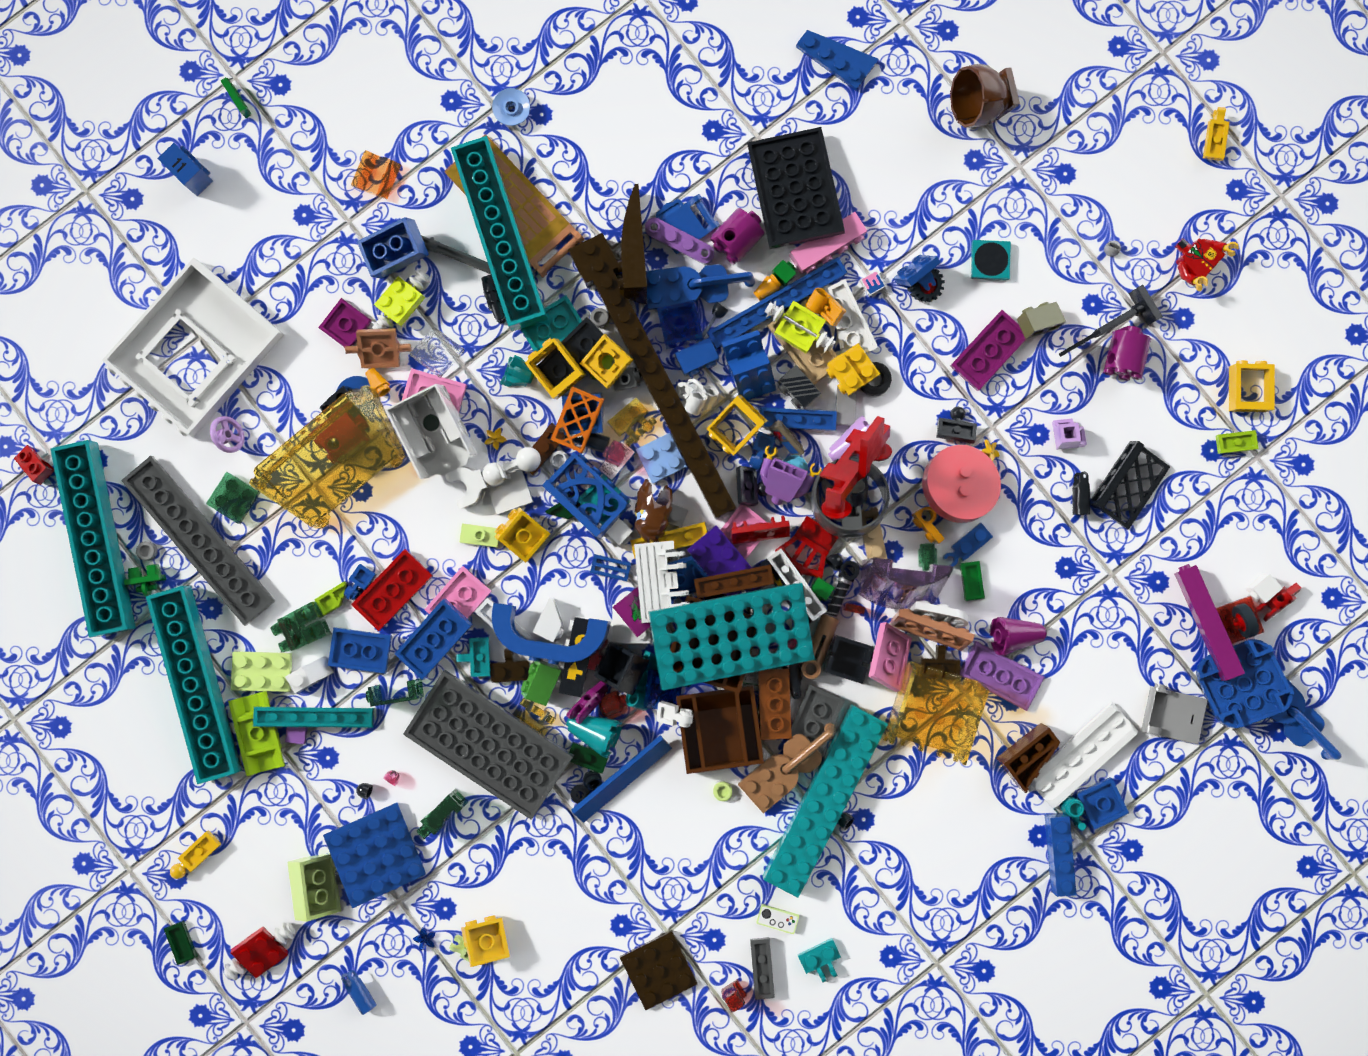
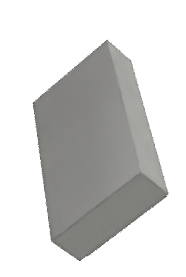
[836,387,856,426]

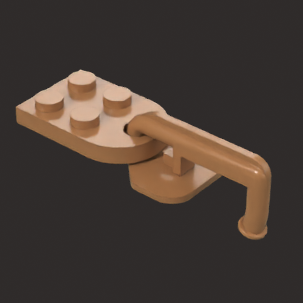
[738,723,836,814]

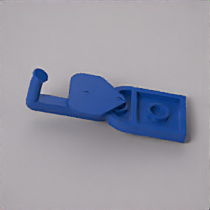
[646,264,755,310]
[1269,678,1342,760]

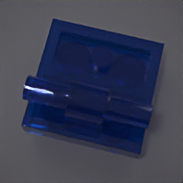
[643,669,691,710]

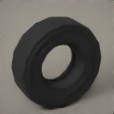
[861,362,892,396]

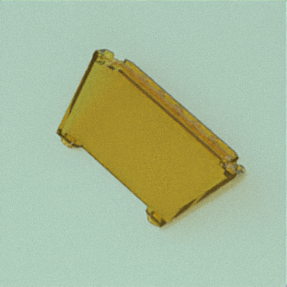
[249,385,406,529]

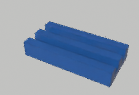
[590,554,632,581]

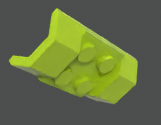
[228,691,285,776]

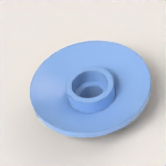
[492,88,530,126]

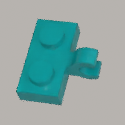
[456,637,491,677]

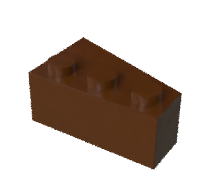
[996,723,1061,793]

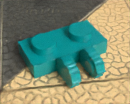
[797,938,841,983]

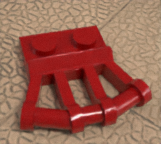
[775,516,838,579]

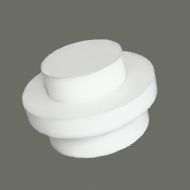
[550,451,568,470]

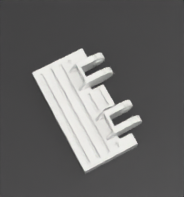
[634,541,689,623]

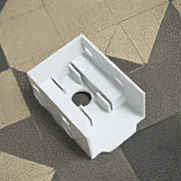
[385,384,477,479]

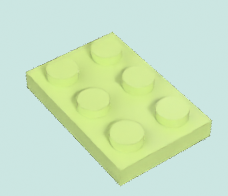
[231,651,292,692]

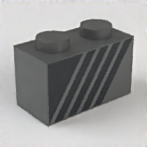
[777,365,821,409]

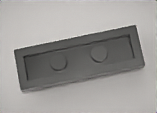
[750,937,775,1000]

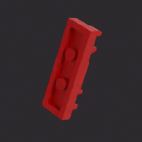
[731,515,790,544]

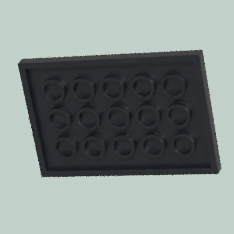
[747,127,845,250]

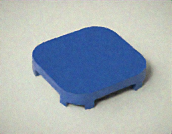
[1196,639,1294,729]

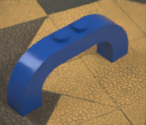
[492,603,611,665]

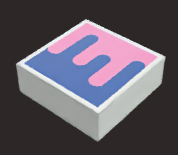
[860,270,886,297]

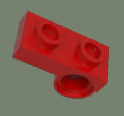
[14,445,55,485]

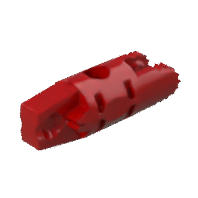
[1254,582,1302,622]

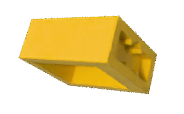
[525,338,587,399]
[1229,360,1275,412]
[706,394,768,456]

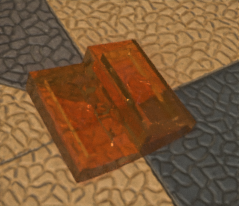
[351,150,401,200]

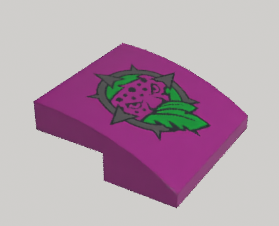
[613,587,651,637]

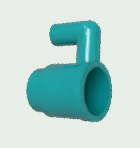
[1060,796,1086,830]

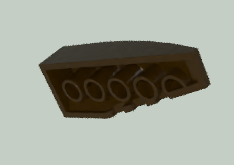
[617,183,647,304]

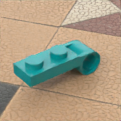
[625,651,658,711]

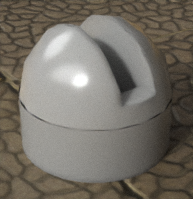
[1104,241,1121,257]

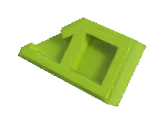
[314,581,348,616]

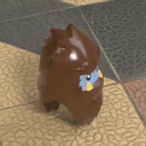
[634,479,673,543]

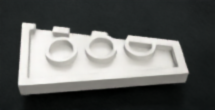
[828,279,878,354]

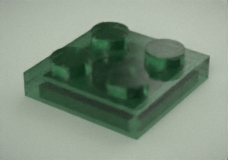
[206,471,261,524]

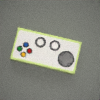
[756,904,799,935]

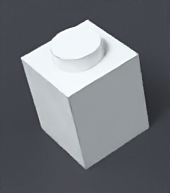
[1245,573,1283,603]

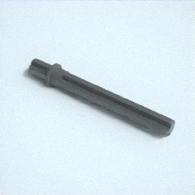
[421,235,491,274]

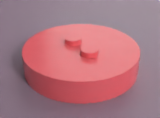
[922,445,1001,523]

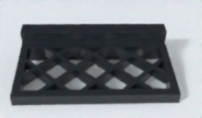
[1090,441,1170,530]

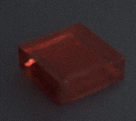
[843,603,865,614]

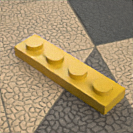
[630,522,707,559]

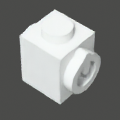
[604,518,633,547]

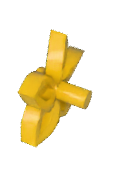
[484,428,507,450]
[982,439,1000,461]

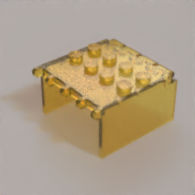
[883,661,990,765]

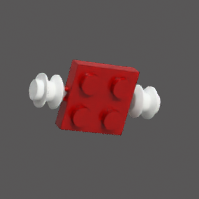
[224,922,295,980]

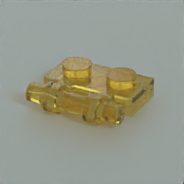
[607,398,657,447]
[513,698,556,736]

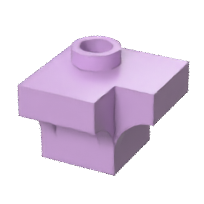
[1052,418,1087,450]

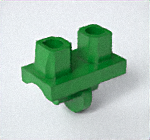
[124,564,166,597]

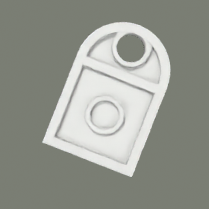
[910,600,969,628]

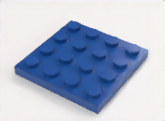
[323,802,426,909]

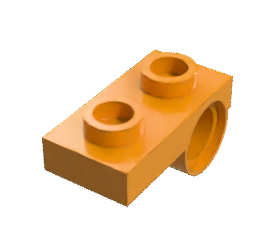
[805,288,846,326]
[912,507,945,544]

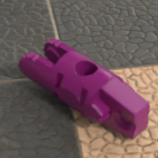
[566,681,608,724]

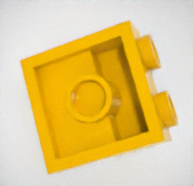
[826,343,880,397]
[494,507,550,563]
[461,915,510,967]

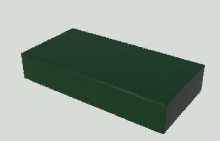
[164,920,198,965]

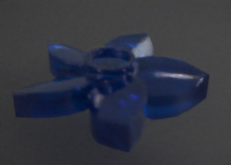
[413,927,436,951]

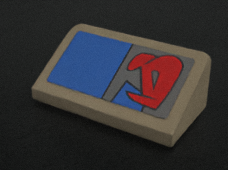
[769,420,804,455]

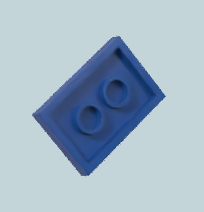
[328,627,392,674]

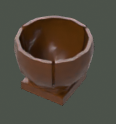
[950,64,1020,128]

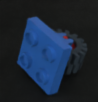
[893,254,945,302]

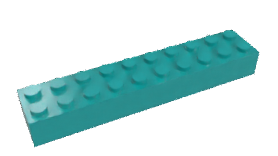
[450,136,548,332]
[50,440,136,638]
[146,585,242,785]
[762,704,888,898]

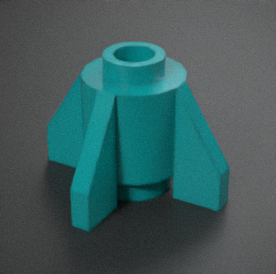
[500,355,534,387]

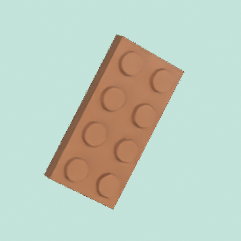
[890,609,975,651]

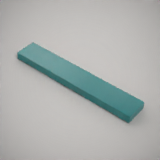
[253,707,374,728]

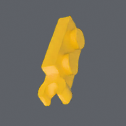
[1203,107,1229,161]

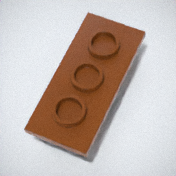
[758,668,792,740]

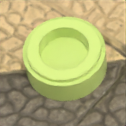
[713,781,733,801]

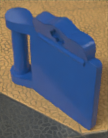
[656,194,720,254]

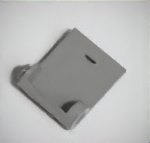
[1141,683,1208,744]

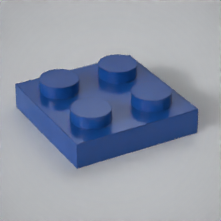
[1075,777,1129,830]

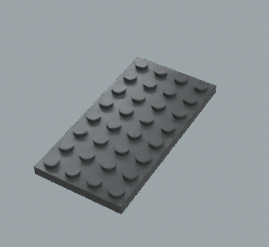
[403,670,574,820]

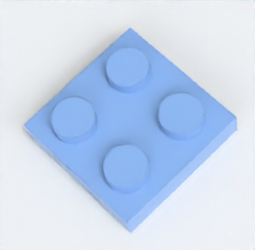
[635,433,687,484]

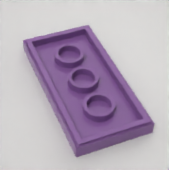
[960,641,1045,711]

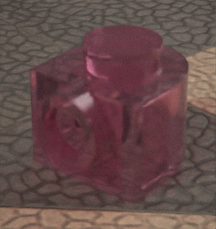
[603,440,627,467]

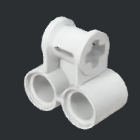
[676,378,719,415]

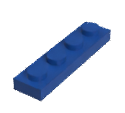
[760,407,837,431]

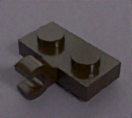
[920,645,961,679]
[490,648,530,683]

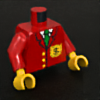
[1175,238,1239,291]

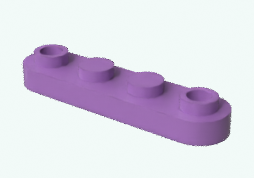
[645,218,714,264]

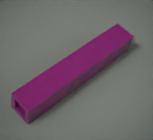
[1174,564,1245,681]

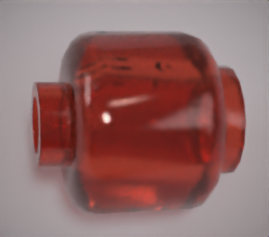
[599,691,628,719]

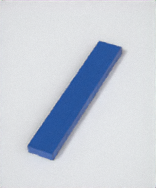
[571,735,672,823]

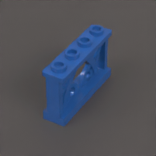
[542,452,631,539]

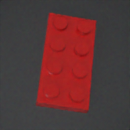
[351,549,433,631]

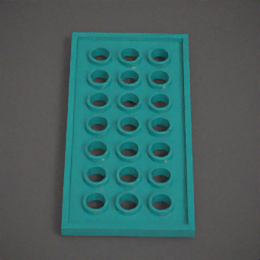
[648,582,815,690]

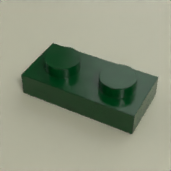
[569,742,609,774]

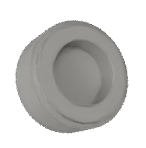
[590,308,609,328]
[136,541,158,561]

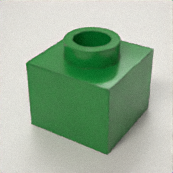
[771,260,797,287]
[810,577,835,602]

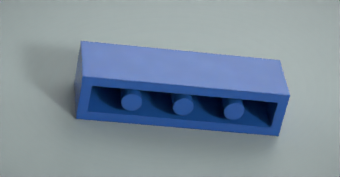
[1044,813,1077,897]

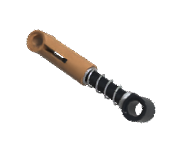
[800,561,860,679]

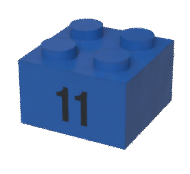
[157,143,213,197]

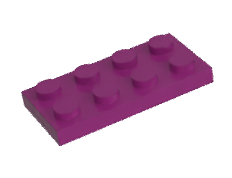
[950,310,1026,391]

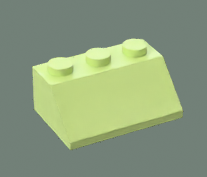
[287,853,341,922]

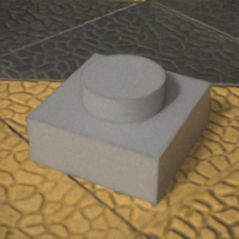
[668,504,689,528]

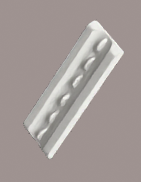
[1031,702,1138,808]

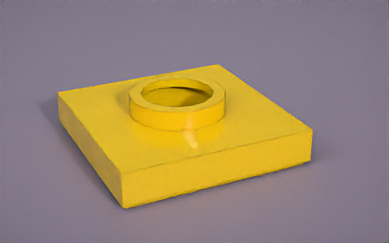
[580,334,634,389]

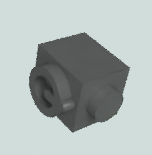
[613,367,642,391]

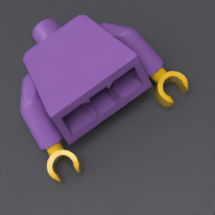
[760,446,821,505]

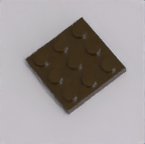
[620,930,698,1011]

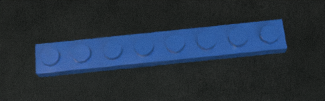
[707,257,848,350]

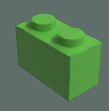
[521,660,561,706]

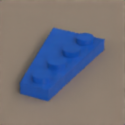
[796,30,879,91]

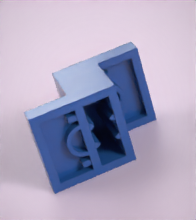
[722,330,777,401]

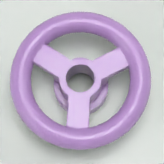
[210,416,245,453]

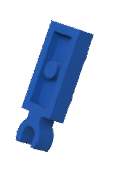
[943,522,993,567]

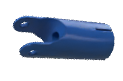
[341,970,377,1015]

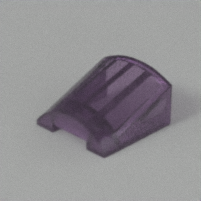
[859,558,953,610]

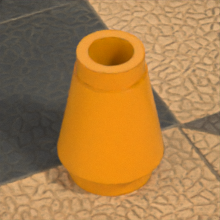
[753,274,782,301]
[365,368,391,397]

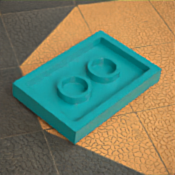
[521,295,582,352]

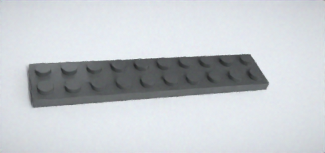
[121,455,276,626]

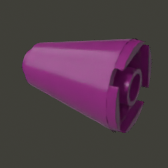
[989,617,1047,655]

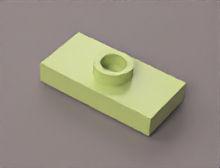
[459,523,499,547]

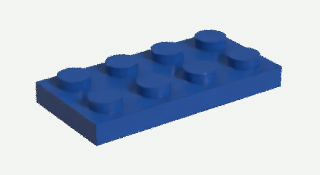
[394,598,473,680]

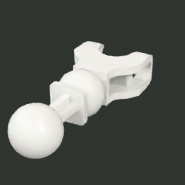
[446,447,541,509]

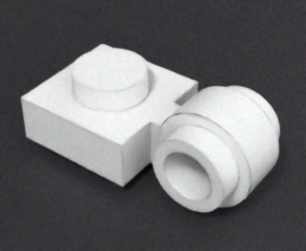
[656,701,693,727]

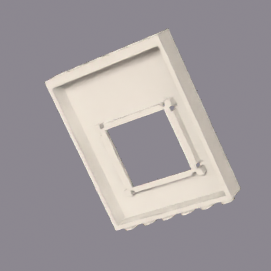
[102,257,285,437]

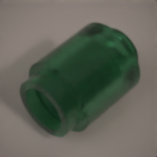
[918,543,938,571]

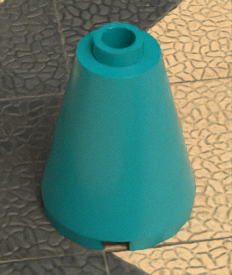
[566,713,622,758]

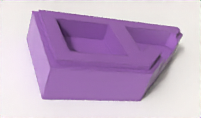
[285,727,308,744]

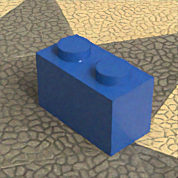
[675,337,719,377]

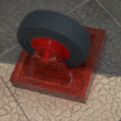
[1216,596,1264,644]

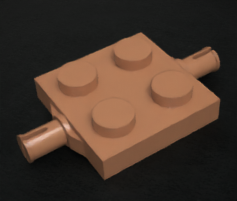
[345,328,412,368]

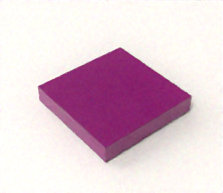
[318,298,372,348]

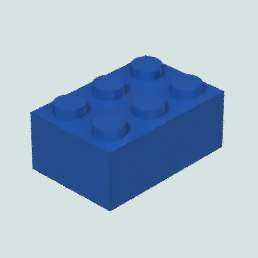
[356,217,429,279]

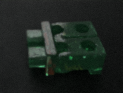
[270,602,332,652]
[417,788,469,839]

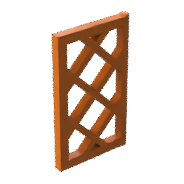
[550,386,604,453]

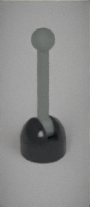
[695,302,729,343]

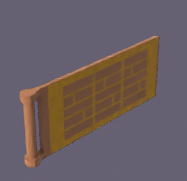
[444,134,585,278]

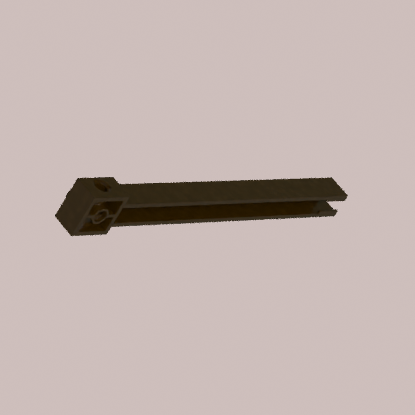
[568,233,736,519]

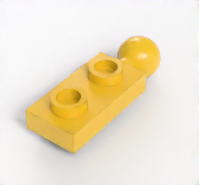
[170,830,221,879]

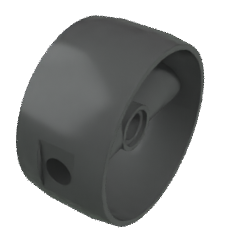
[810,460,890,538]

